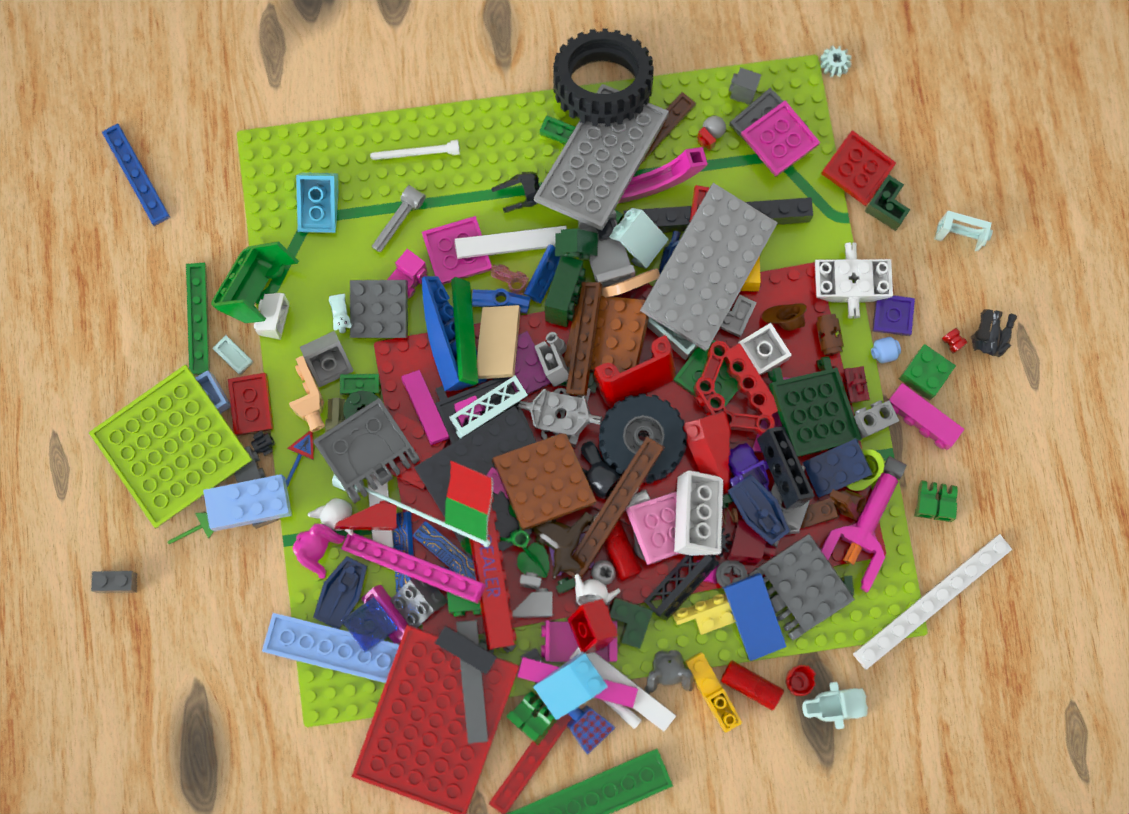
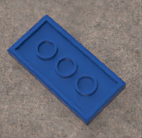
[723,573,787,661]

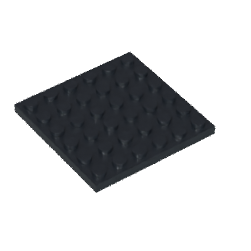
[414,406,536,561]

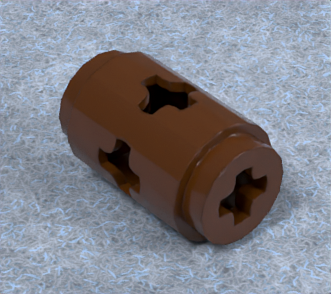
[816,314,844,356]

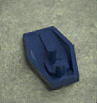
[728,474,790,545]
[313,556,368,629]

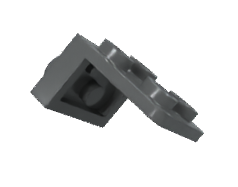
[391,578,448,628]

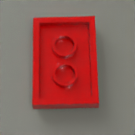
[228,373,274,436]

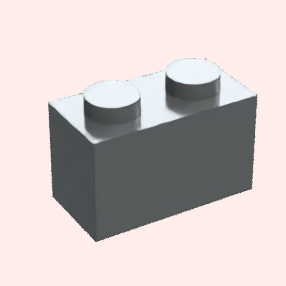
[729,67,761,105]
[91,571,137,593]

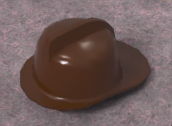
[762,303,807,331]

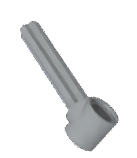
[372,185,426,252]

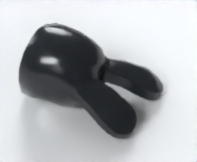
[581,441,622,500]

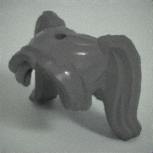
[644,650,694,694]

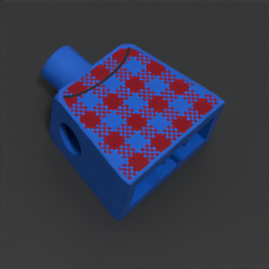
[567,706,615,754]

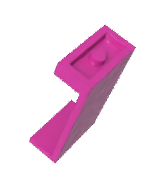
[541,621,617,662]

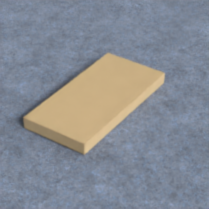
[477,305,521,379]

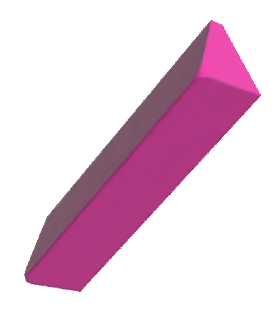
[361,585,409,644]

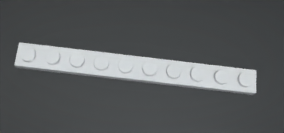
[853,534,1012,669]

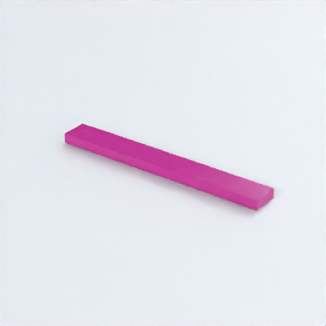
[341,533,486,604]

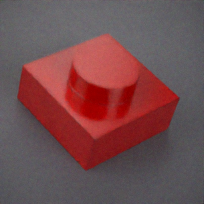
[697,127,716,151]

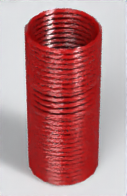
[604,519,643,581]
[720,660,784,711]

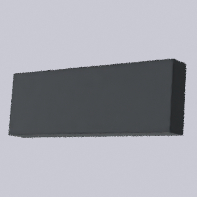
[435,625,497,675]

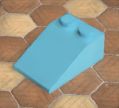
[296,172,339,233]
[533,652,608,720]

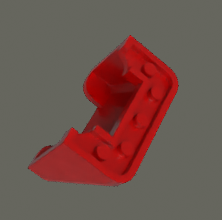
[593,335,676,408]

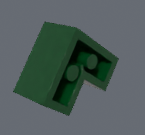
[865,174,911,231]
[555,228,598,260]
[609,597,653,649]

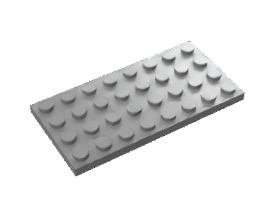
[534,84,669,230]
[640,183,777,351]

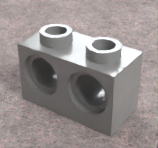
[854,400,899,439]

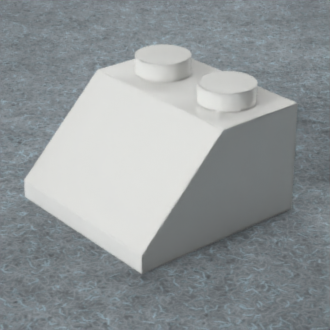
[254,293,290,340]
[738,323,791,375]

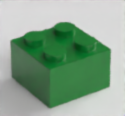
[899,344,956,400]

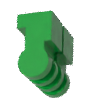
[914,480,958,522]
[506,691,558,745]

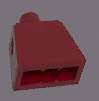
[727,520,776,564]

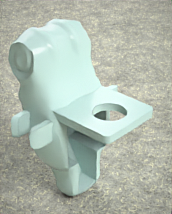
[802,682,868,729]

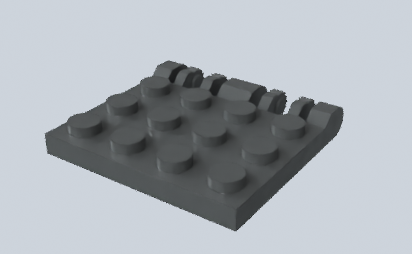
[313,398,420,504]
[748,533,855,641]

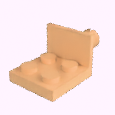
[289,356,325,432]

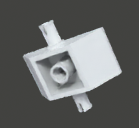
[815,242,893,319]

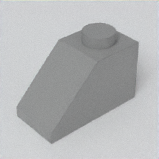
[512,588,552,618]

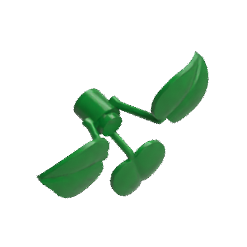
[461,503,549,578]

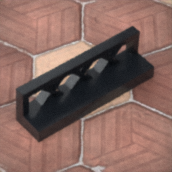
[644,555,719,621]

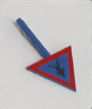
[286,431,314,487]

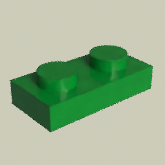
[539,115,576,145]
[340,374,379,395]

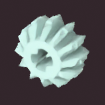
[820,45,852,78]

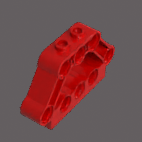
[694,341,778,435]

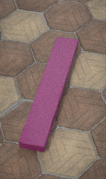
[517,657,638,708]

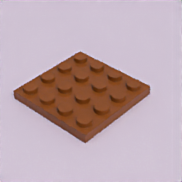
[564,296,649,373]
[492,433,596,531]

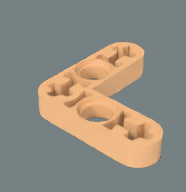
[601,268,660,297]

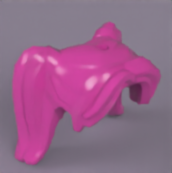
[293,524,345,579]

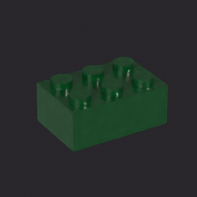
[544,255,586,327]

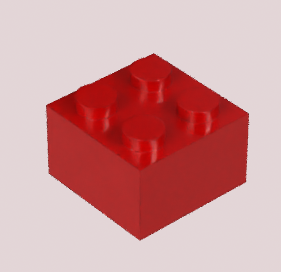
[568,599,618,654]

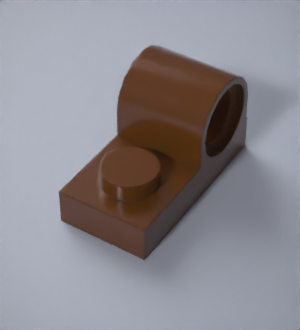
[829,489,866,521]

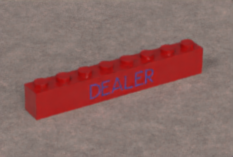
[469,496,516,650]

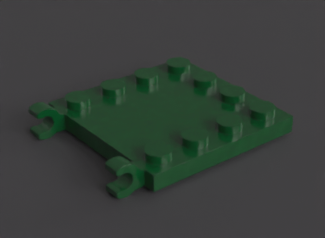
[767,356,862,457]

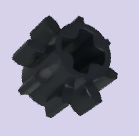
[251,431,275,456]

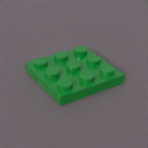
[673,340,745,408]

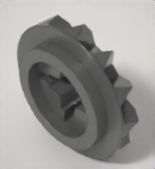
[716,560,748,589]

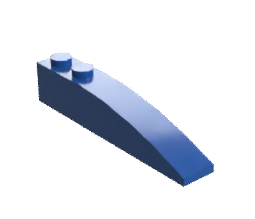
[422,276,487,391]

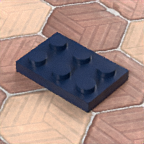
[803,439,873,498]

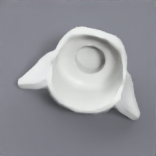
[308,498,353,536]
[575,574,620,606]

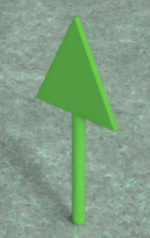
[168,513,214,544]

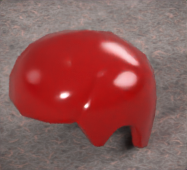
[786,665,816,696]

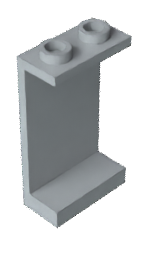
[578,210,635,288]

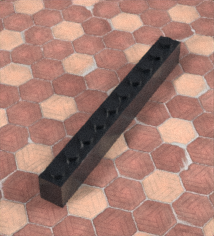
[623,197,813,233]

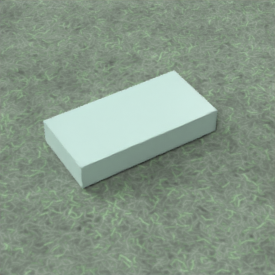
[212,335,253,375]

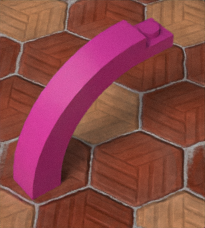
[618,147,708,204]

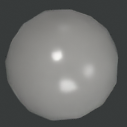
[703,116,726,139]
[591,560,616,585]

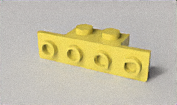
[672,594,735,635]

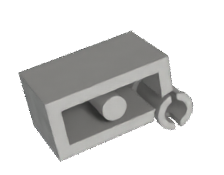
[535,332,569,387]

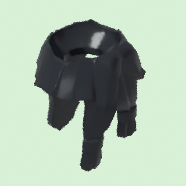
[492,171,540,213]
[971,309,1017,357]

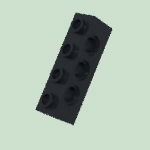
[757,426,814,509]

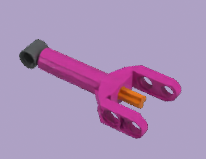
[821,456,907,593]

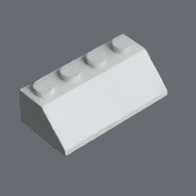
[674,470,723,556]

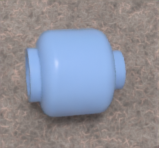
[871,337,901,364]

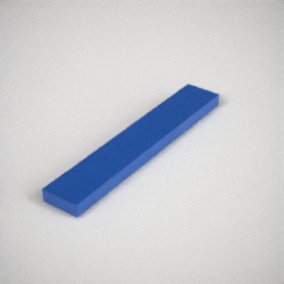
[102,123,171,226]

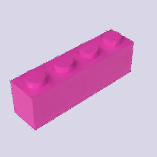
[888,383,965,450]

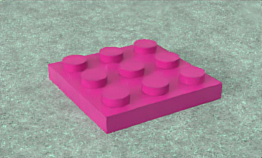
[741,100,820,177]
[422,216,492,284]

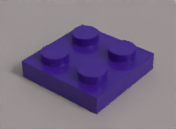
[873,295,915,336]

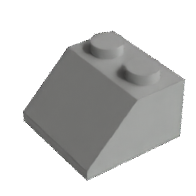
[300,331,354,387]

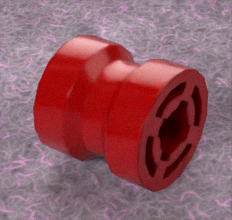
[941,328,968,354]

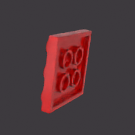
[821,130,897,206]
[385,413,449,490]

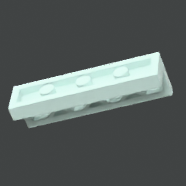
[449,376,527,439]

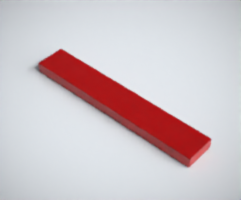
[489,713,572,814]

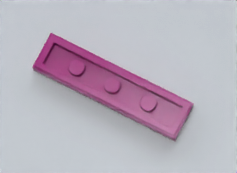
[401,370,449,445]

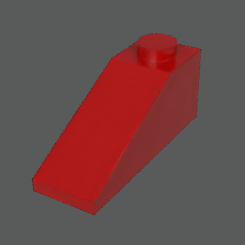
[334,501,397,531]

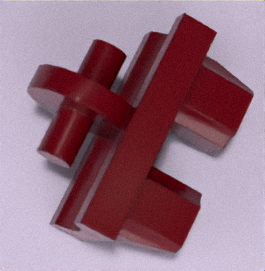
[844,366,870,403]

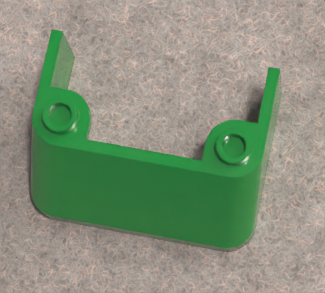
[211,241,299,323]

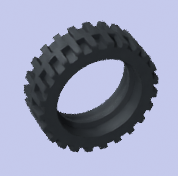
[553,28,654,127]

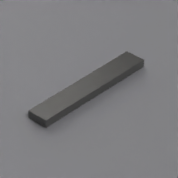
[456,620,488,744]

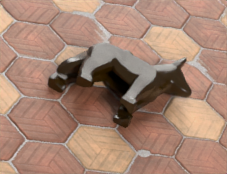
[531,512,594,579]

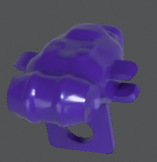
[729,443,772,494]

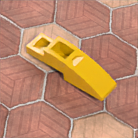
[685,652,742,733]

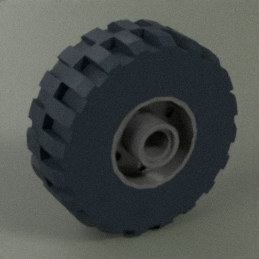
[599,393,687,484]

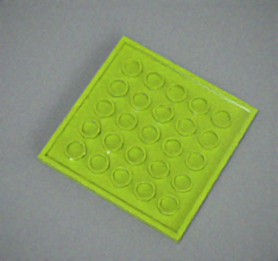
[88,365,253,529]

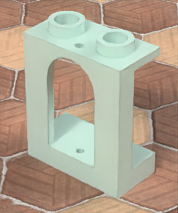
[934,211,993,251]

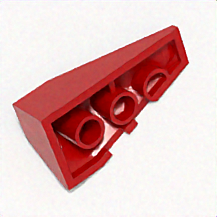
[683,411,731,494]

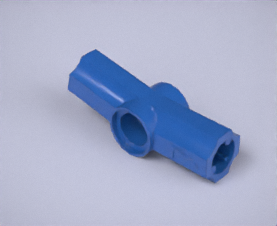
[472,288,531,314]

